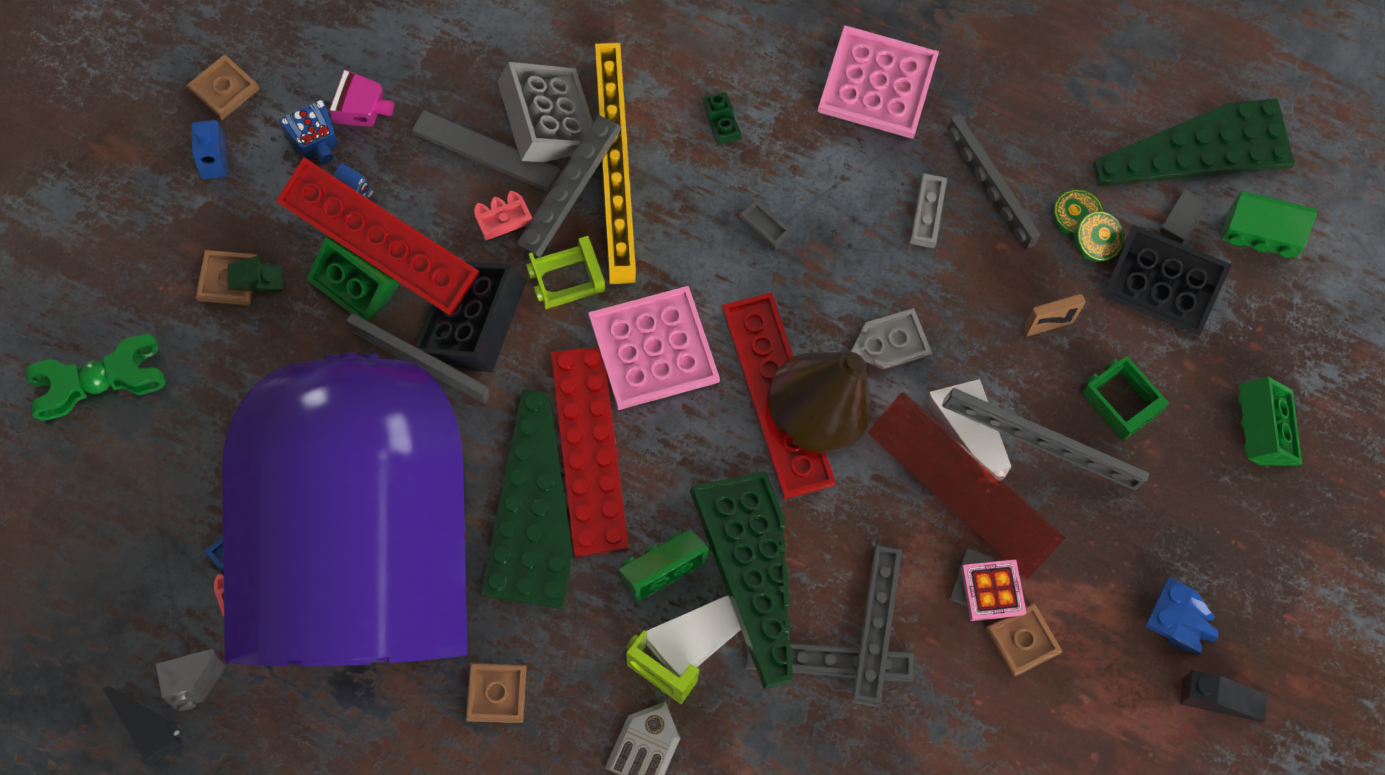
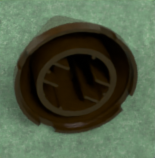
[768,352,872,454]

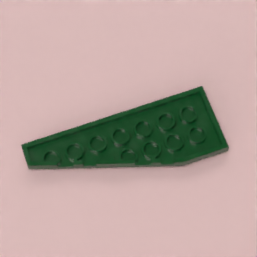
[1093,98,1295,186]
[481,389,573,609]
[690,471,793,690]

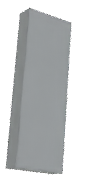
[910,173,947,249]

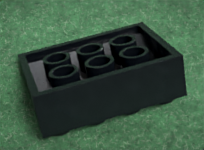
[1103,225,1232,336]
[415,262,527,372]

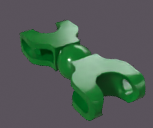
[25,334,166,421]

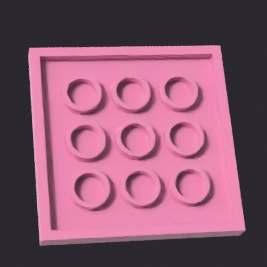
[818,25,939,139]
[588,286,720,410]

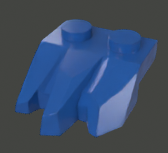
[1145,577,1218,655]

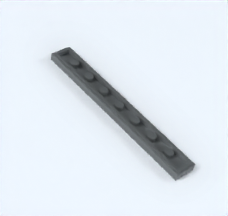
[942,388,1149,491]

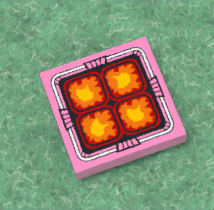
[961,559,1026,621]

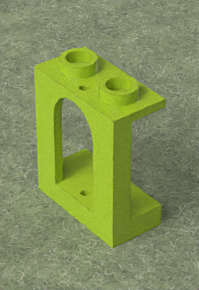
[526,236,605,309]
[626,630,700,704]

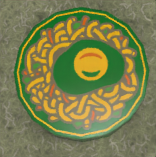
[1052,189,1104,236]
[1074,211,1124,262]

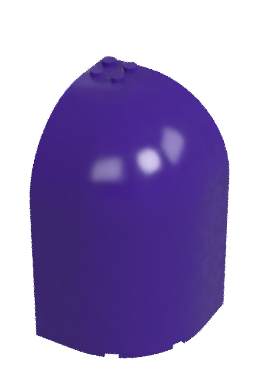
[222,353,467,667]

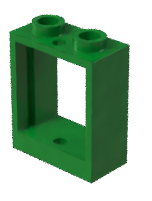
[1082,356,1169,442]

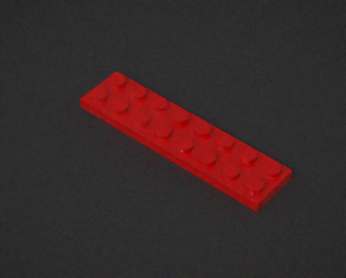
[276,157,480,315]
[722,292,836,500]
[551,347,629,557]

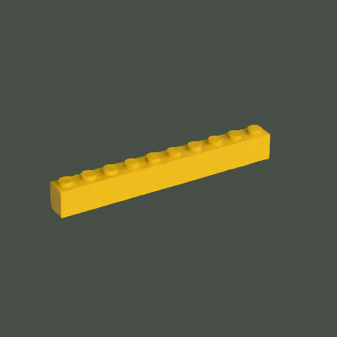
[595,43,636,284]

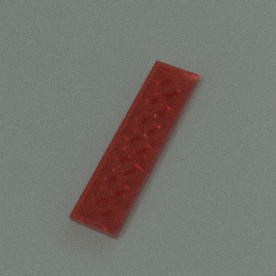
[867,392,1065,579]

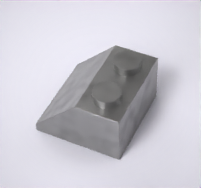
[156,649,226,711]

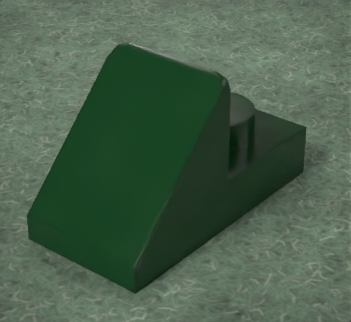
[227,256,283,293]

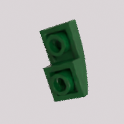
[703,92,741,145]

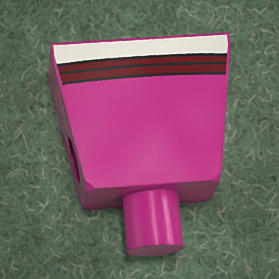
[329,70,394,126]

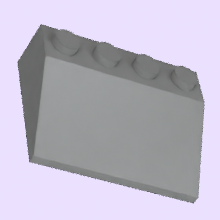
[497,62,593,162]

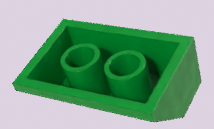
[1221,191,1318,258]
[306,236,399,322]
[1238,376,1302,466]
[619,529,708,604]

